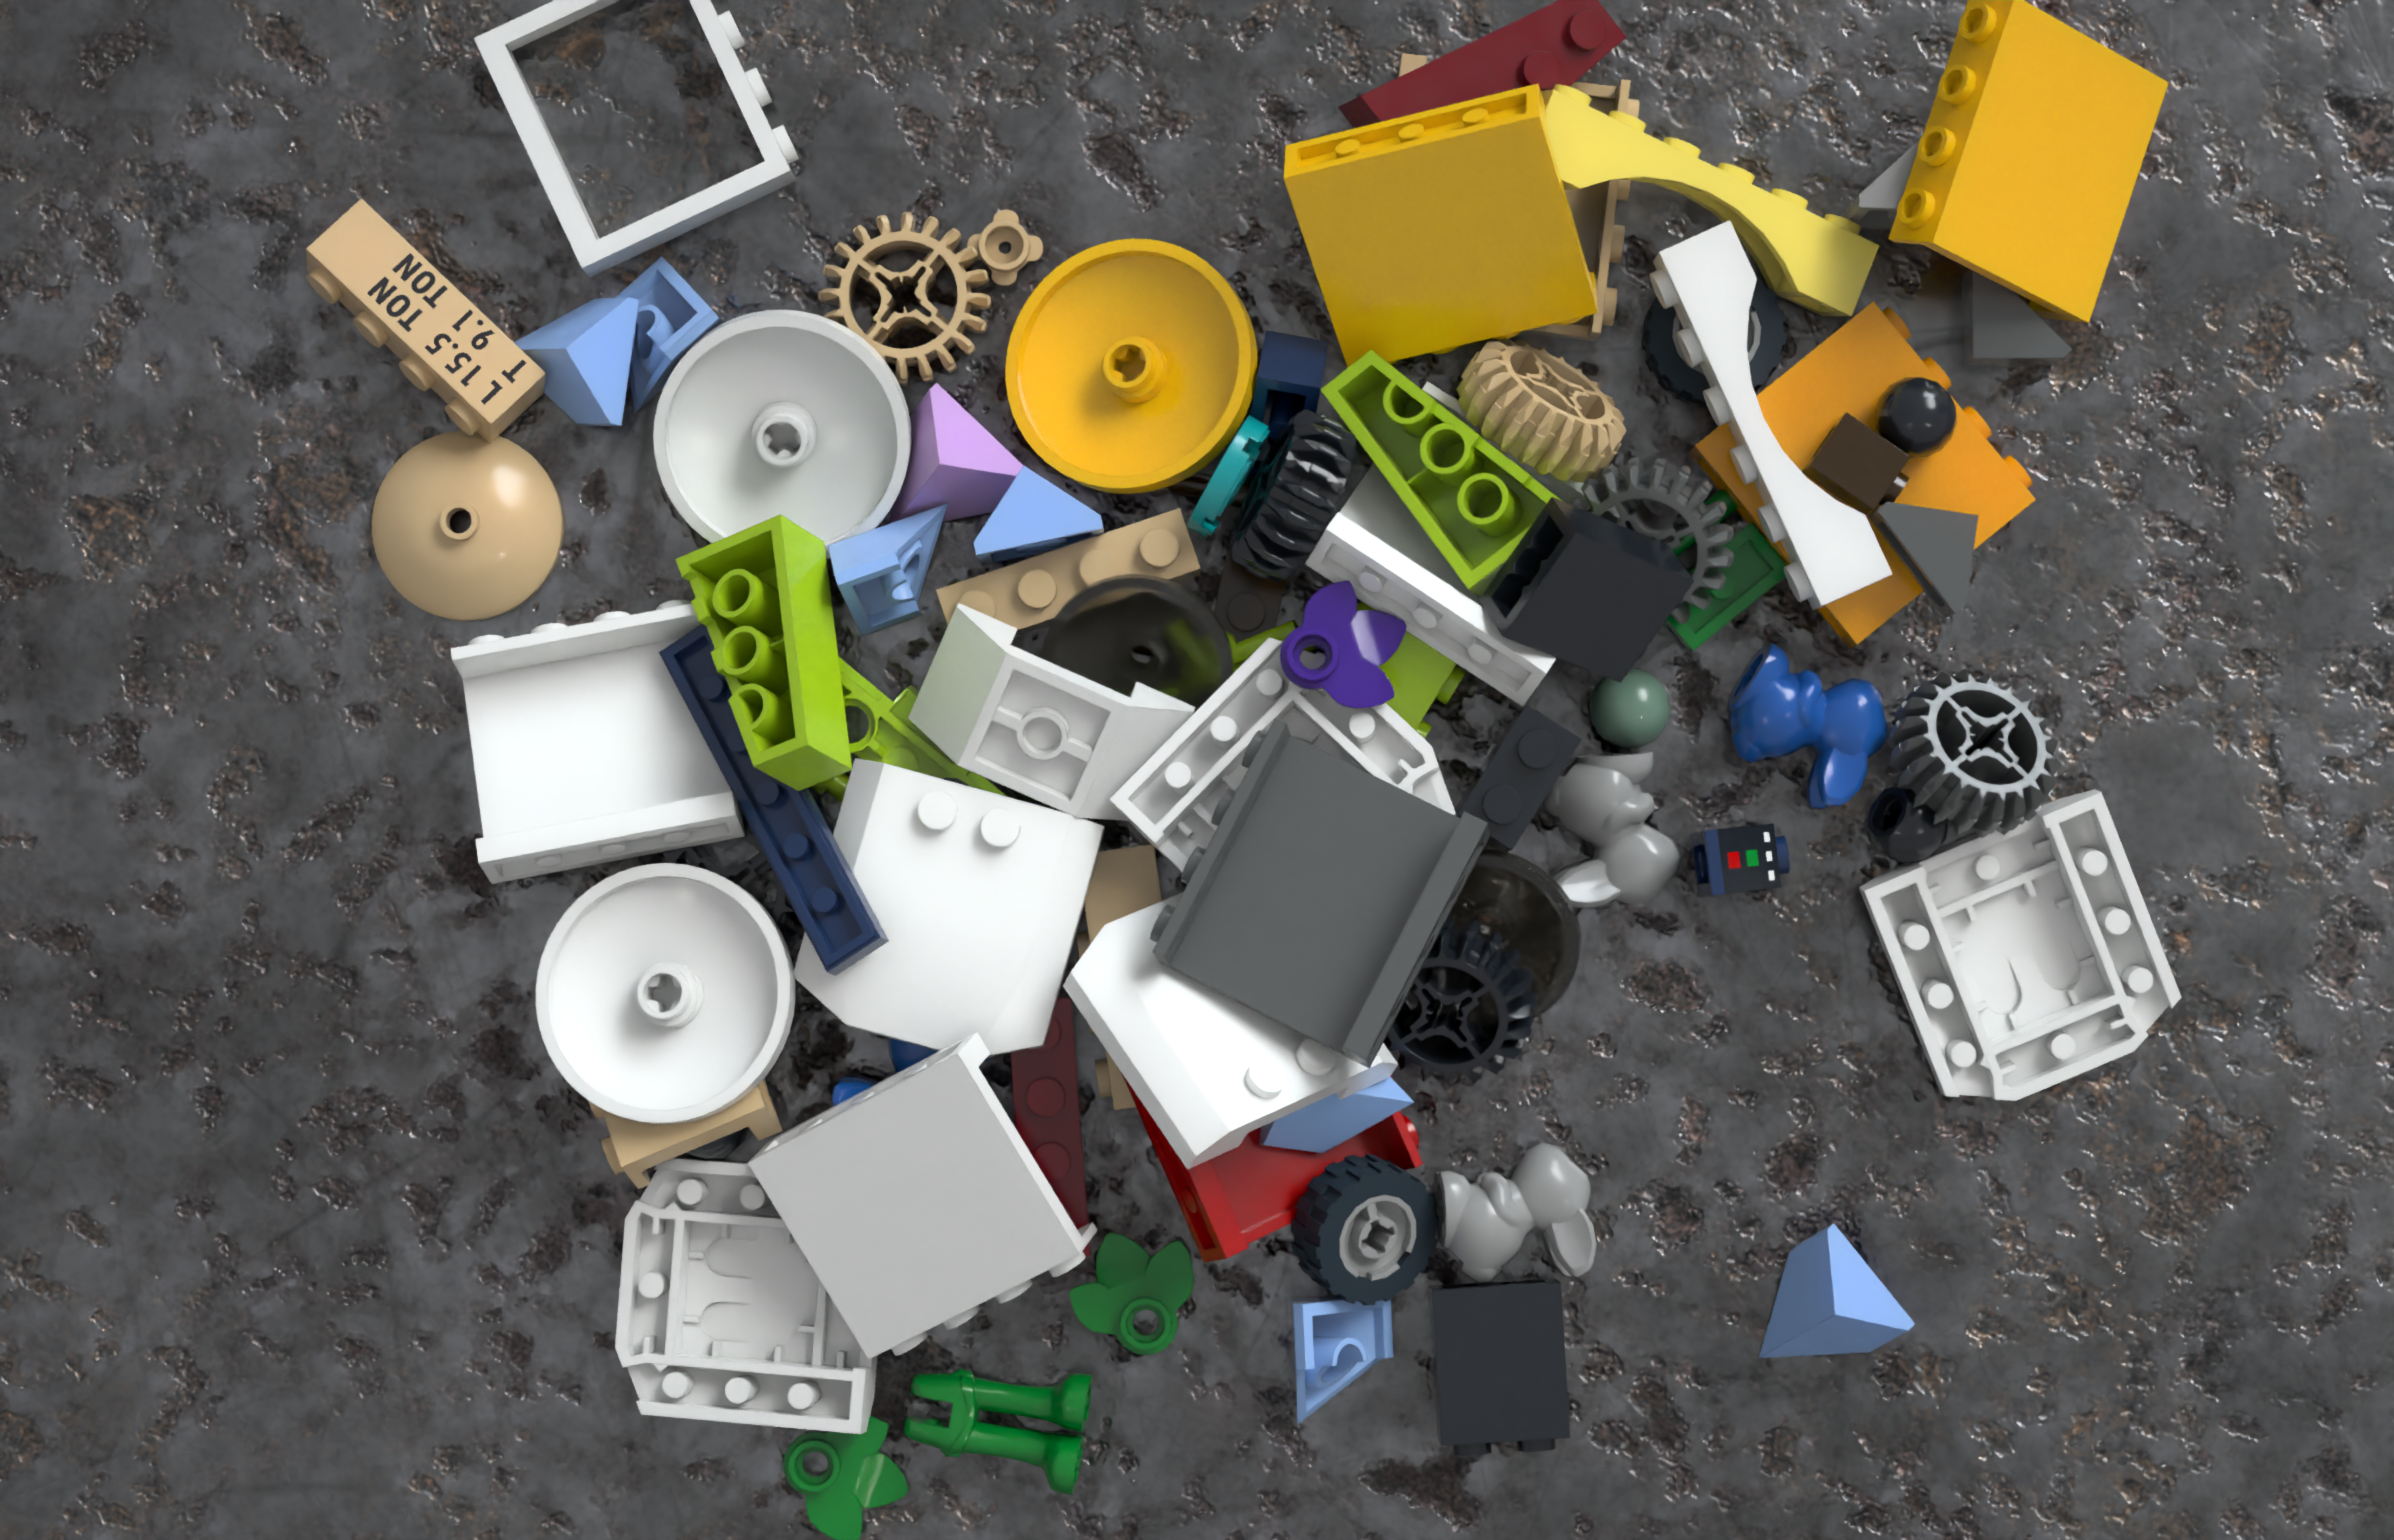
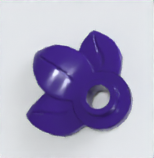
[1280,581,1406,709]

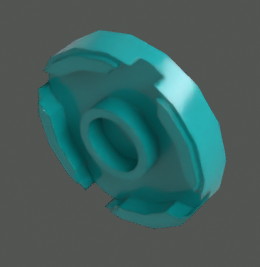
[1187,416,1270,538]

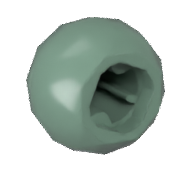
[1589,668,1671,749]

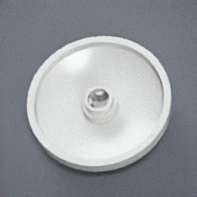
[653,310,912,559]
[536,863,796,1125]

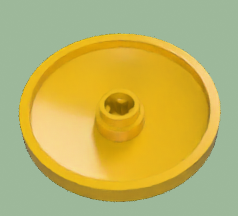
[1005,238,1258,494]

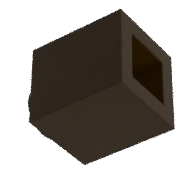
[1802,412,1911,515]

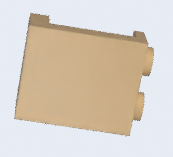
[588,1079,782,1189]

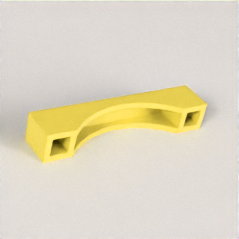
[1541,84,1880,317]

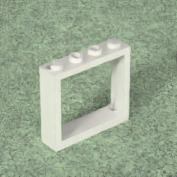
[474,0,799,277]

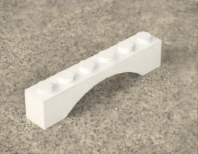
[1649,220,1892,611]

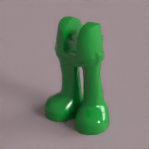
[904,1368,1093,1495]

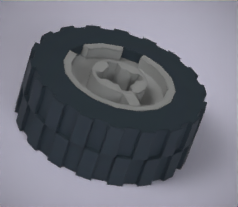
[1642,274,1787,408]
[1291,1154,1439,1305]

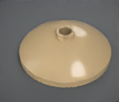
[372,431,564,621]

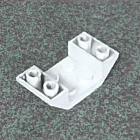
[908,603,1196,821]

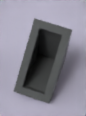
[1962,269,2072,366]
[1868,502,1978,618]

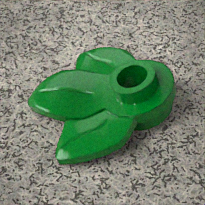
[1069,1232,1194,1355]
[783,1416,909,1540]

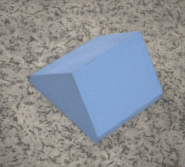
[973,466,1104,566]

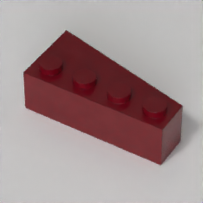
[1337,0,1626,128]

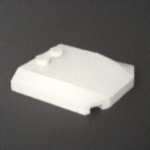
[1109,638,1456,873]
[793,758,1105,1058]
[1859,789,2182,1101]
[1063,892,1398,1170]
[615,1157,877,1434]

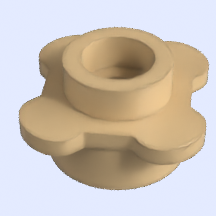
[967,210,1043,286]

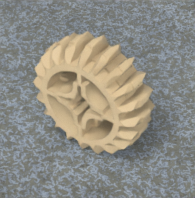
[818,212,991,386]
[1456,339,1627,483]

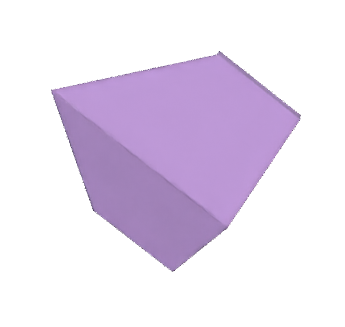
[890,383,1023,523]

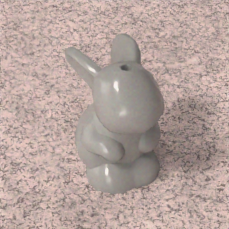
[1543,751,1681,908]
[1434,1143,1597,1283]

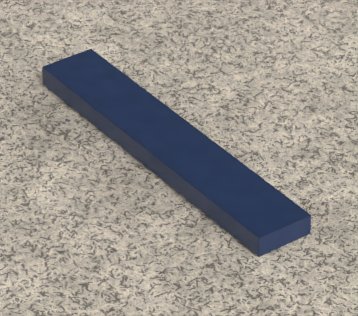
[659,624,889,976]

